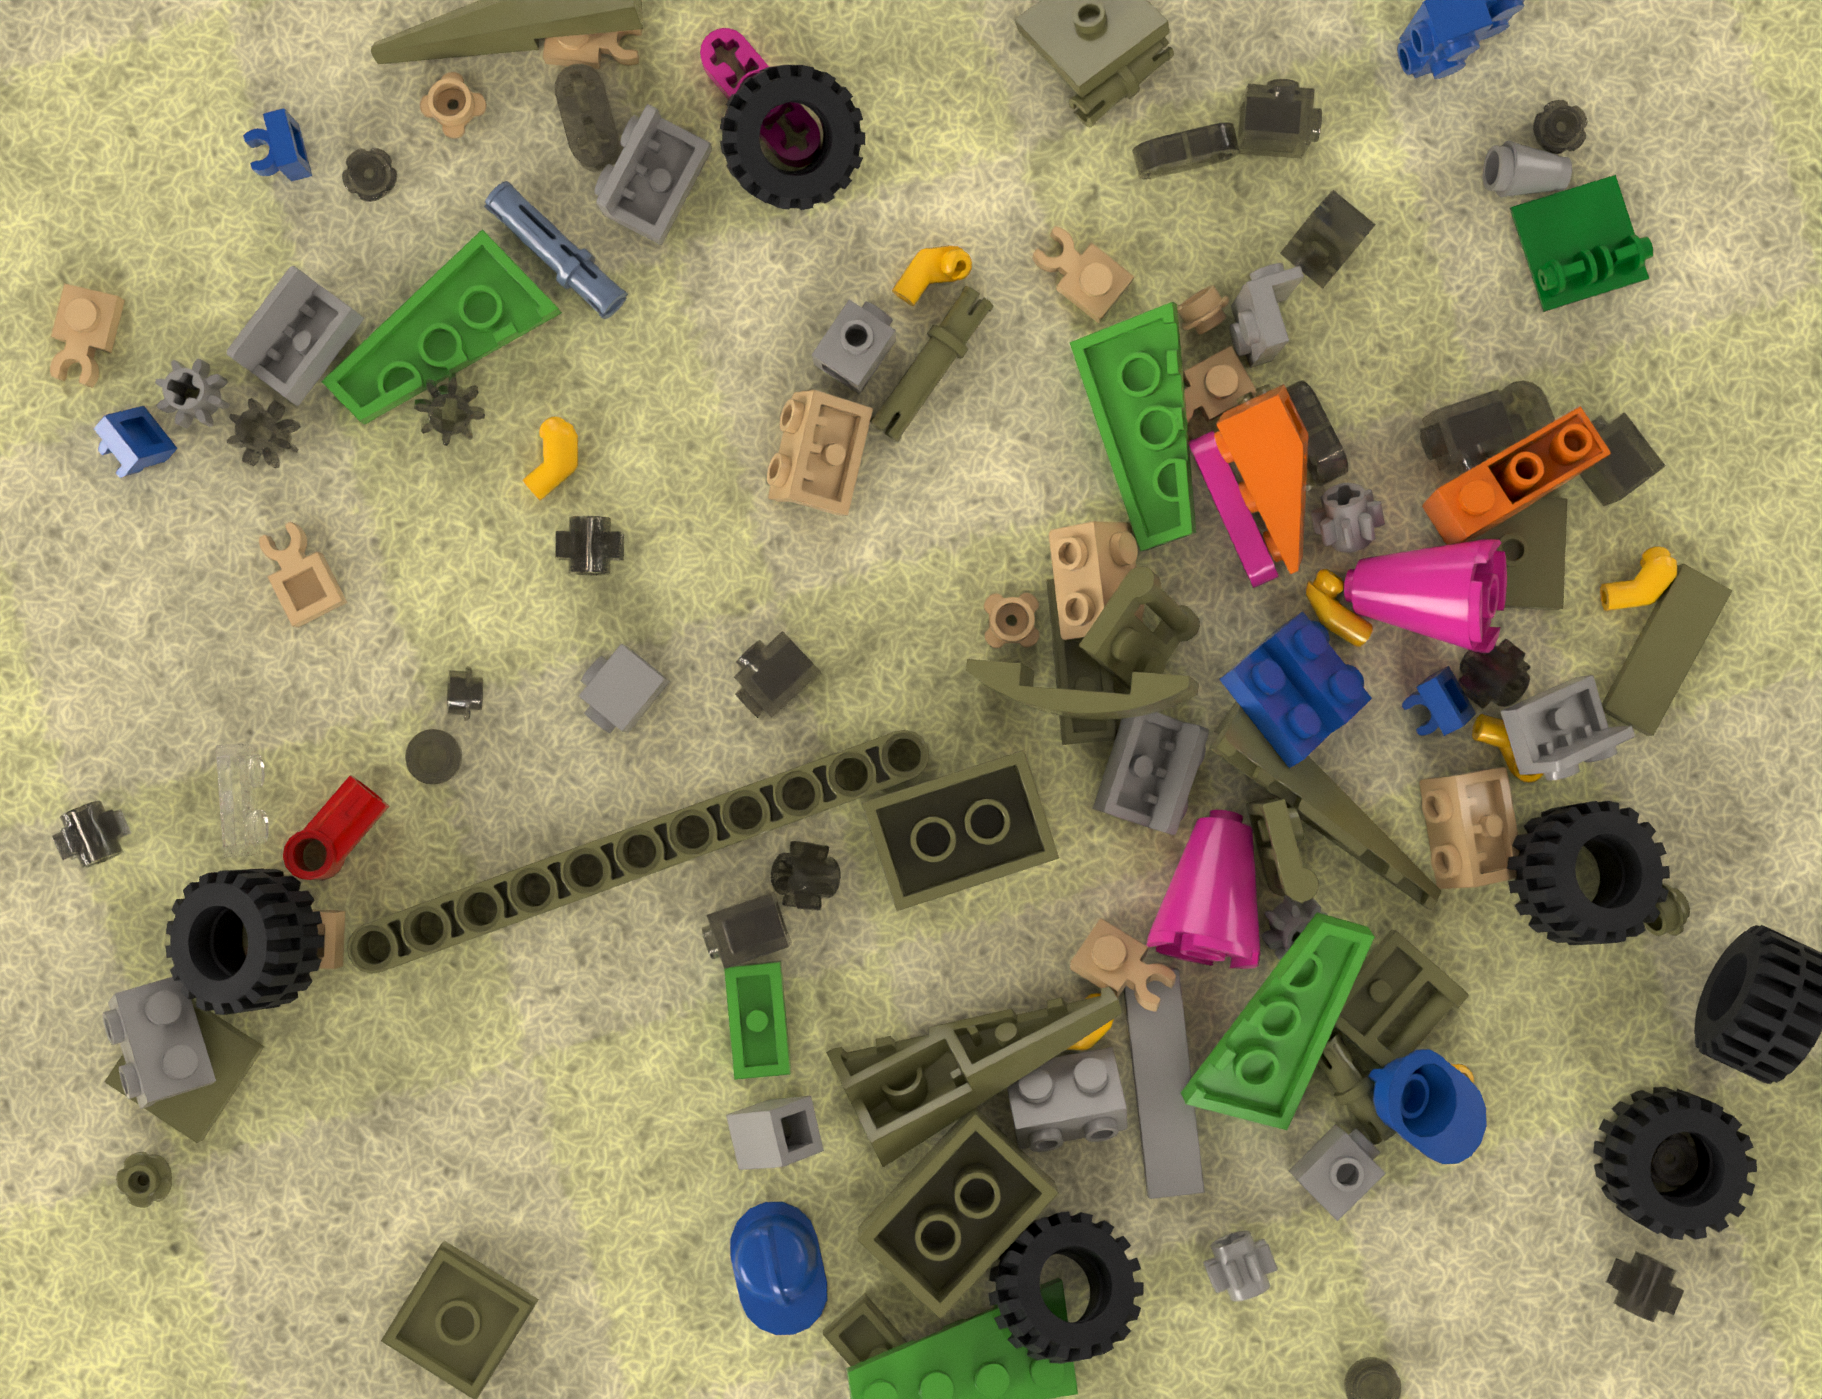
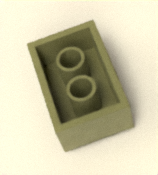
[862,750,1059,911]
[857,1107,1059,1320]

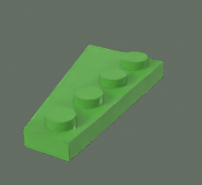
[321,229,562,425]
[1069,302,1197,551]
[1181,912,1375,1130]
[846,1277,1078,1399]

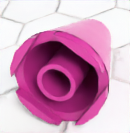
[1344,539,1507,653]
[1146,810,1261,969]

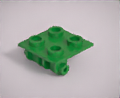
[1510,175,1653,312]

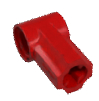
[283,775,390,881]

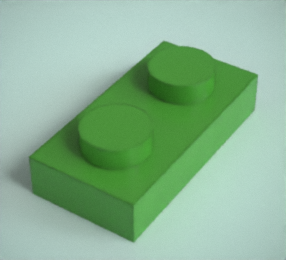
[724,961,791,1080]

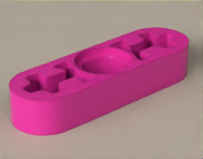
[700,28,821,167]
[1188,431,1279,588]

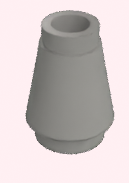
[1483,141,1572,197]

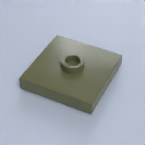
[1015,0,1170,98]
[1472,497,1567,610]
[105,999,264,1143]
[381,1240,539,1399]

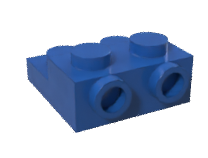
[1397,0,1525,79]
[1219,611,1372,768]

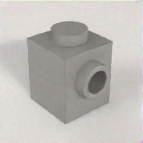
[812,299,896,395]
[579,644,670,734]
[726,1096,824,1170]
[1289,1124,1386,1221]

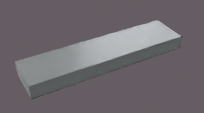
[1124,968,1205,1199]

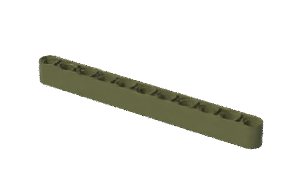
[347,730,929,974]

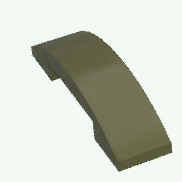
[966,659,1199,720]

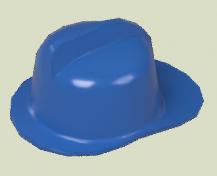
[1368,1049,1487,1164]
[730,1202,827,1335]

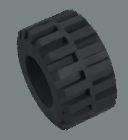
[720,65,865,210]
[1507,801,1670,945]
[165,868,324,1015]
[1694,925,1822,1084]
[1593,1087,1757,1240]
[988,1211,1144,1364]

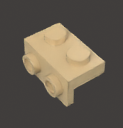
[1049,521,1144,640]

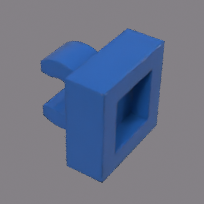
[243,108,312,182]
[94,406,177,478]
[1402,666,1476,736]

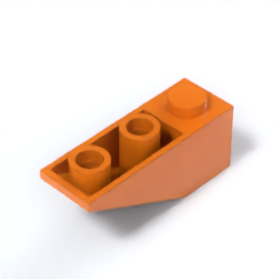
[1214,384,1308,574]
[1422,406,1611,545]

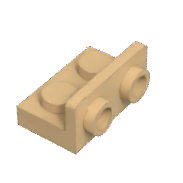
[767,390,873,516]
[1419,766,1519,889]

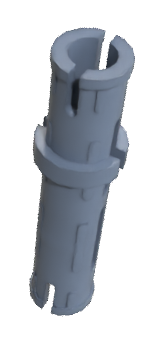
[484,181,628,320]

